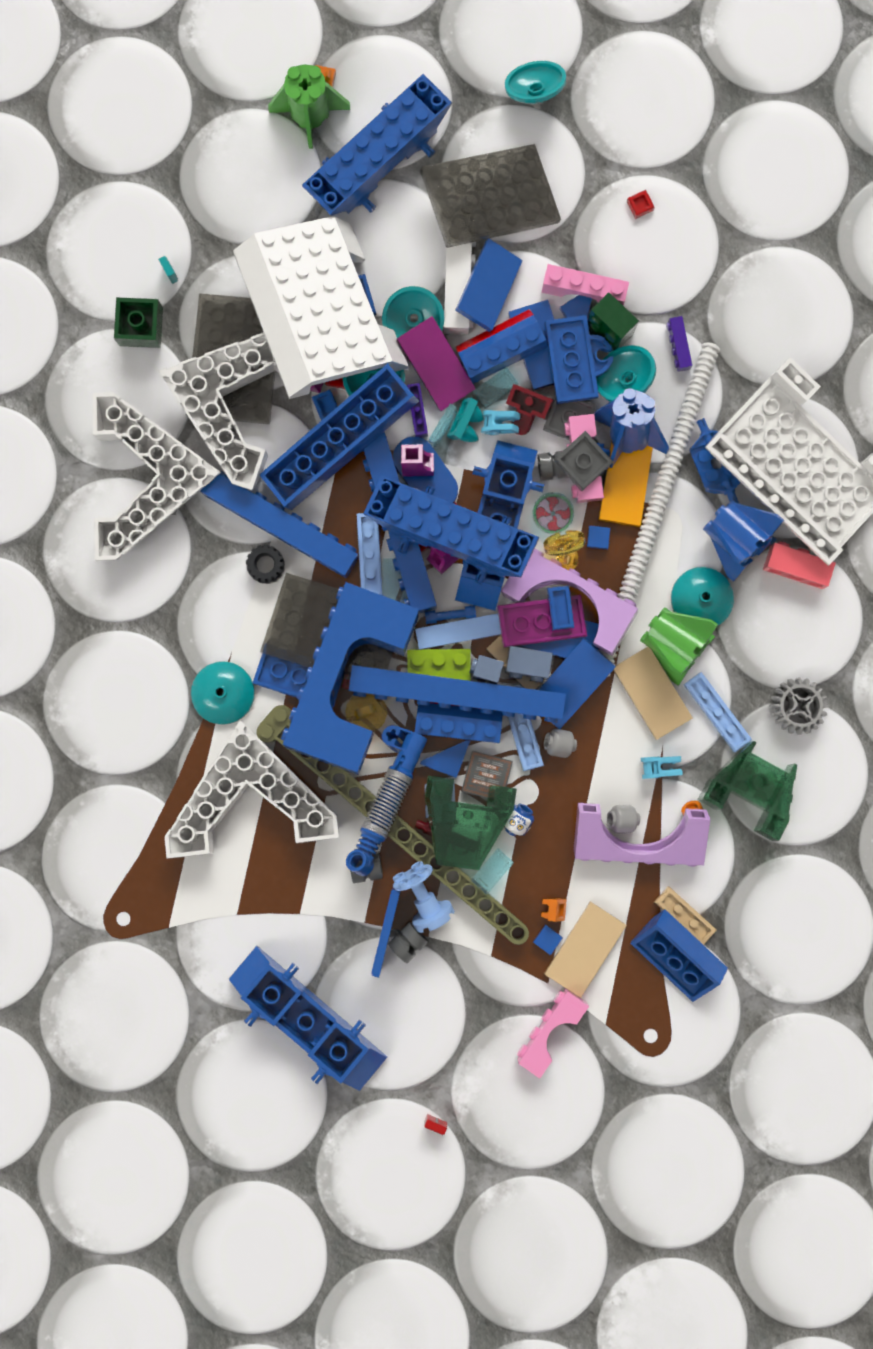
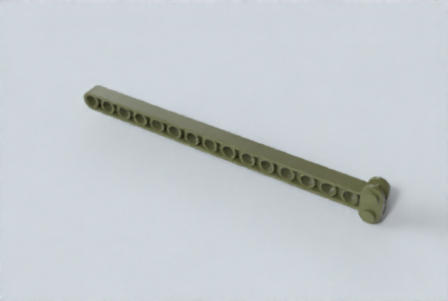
[256,705,529,945]

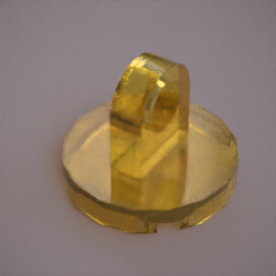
[543,530,586,570]
[345,693,388,732]

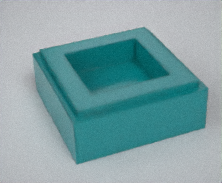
[158,256,178,284]

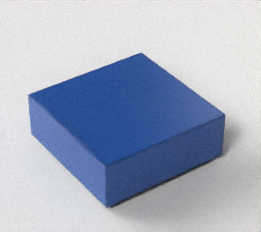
[587,526,610,550]
[533,924,563,955]

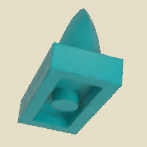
[446,397,484,442]

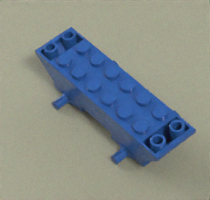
[302,74,452,216]
[451,440,545,611]
[363,475,539,585]
[229,946,388,1091]

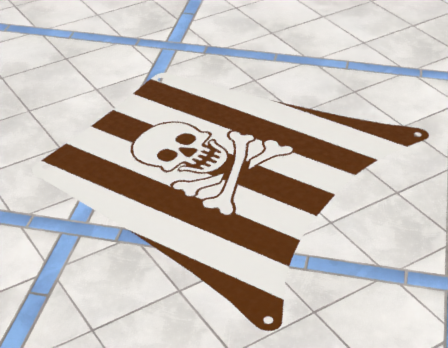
[103,450,683,1057]

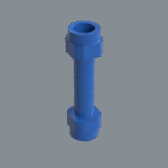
[425,606,476,624]

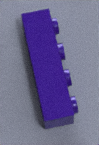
[666,316,693,372]
[407,383,428,438]

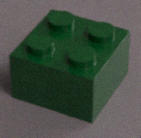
[588,292,639,350]
[114,297,163,348]

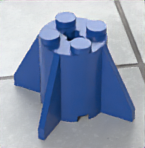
[594,388,669,468]
[703,500,784,582]

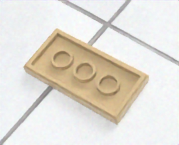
[614,647,693,740]
[544,901,627,998]

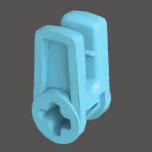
[481,410,521,435]
[641,756,683,779]

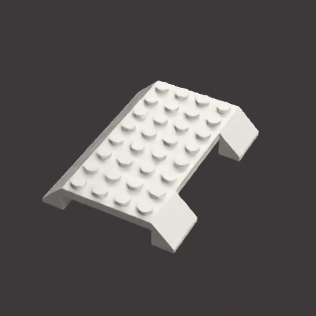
[233,216,409,399]
[705,357,873,566]

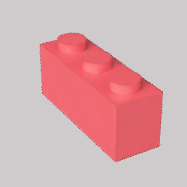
[763,542,836,589]

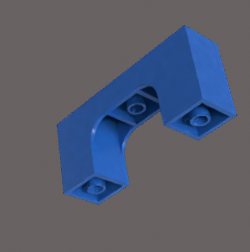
[281,582,419,775]

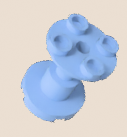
[393,861,455,933]

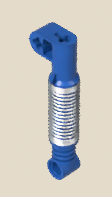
[346,725,427,876]

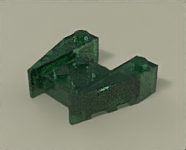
[697,741,797,841]

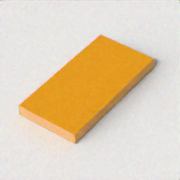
[599,440,653,527]

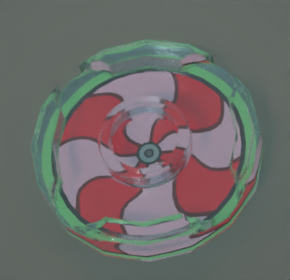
[532,492,574,534]

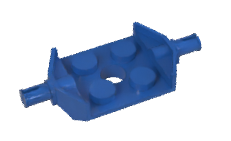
[689,418,741,504]

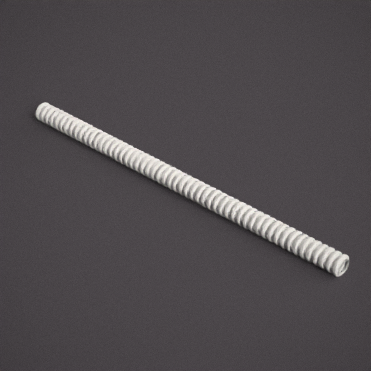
[599,342,720,677]

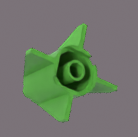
[268,64,350,149]
[640,607,718,686]

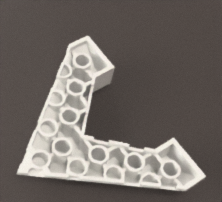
[158,332,278,491]
[93,392,221,561]
[165,720,339,858]

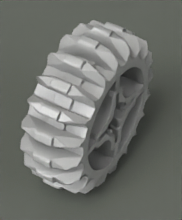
[769,677,829,735]

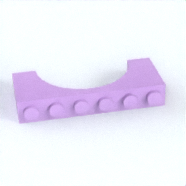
[501,549,638,656]
[574,803,710,867]

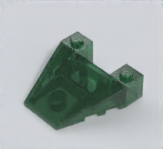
[425,776,517,870]

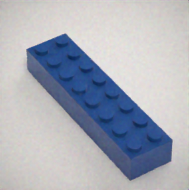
[259,363,419,510]

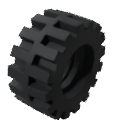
[246,545,285,584]

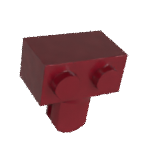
[506,384,554,436]

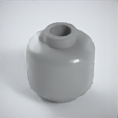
[544,729,577,758]
[607,805,640,833]

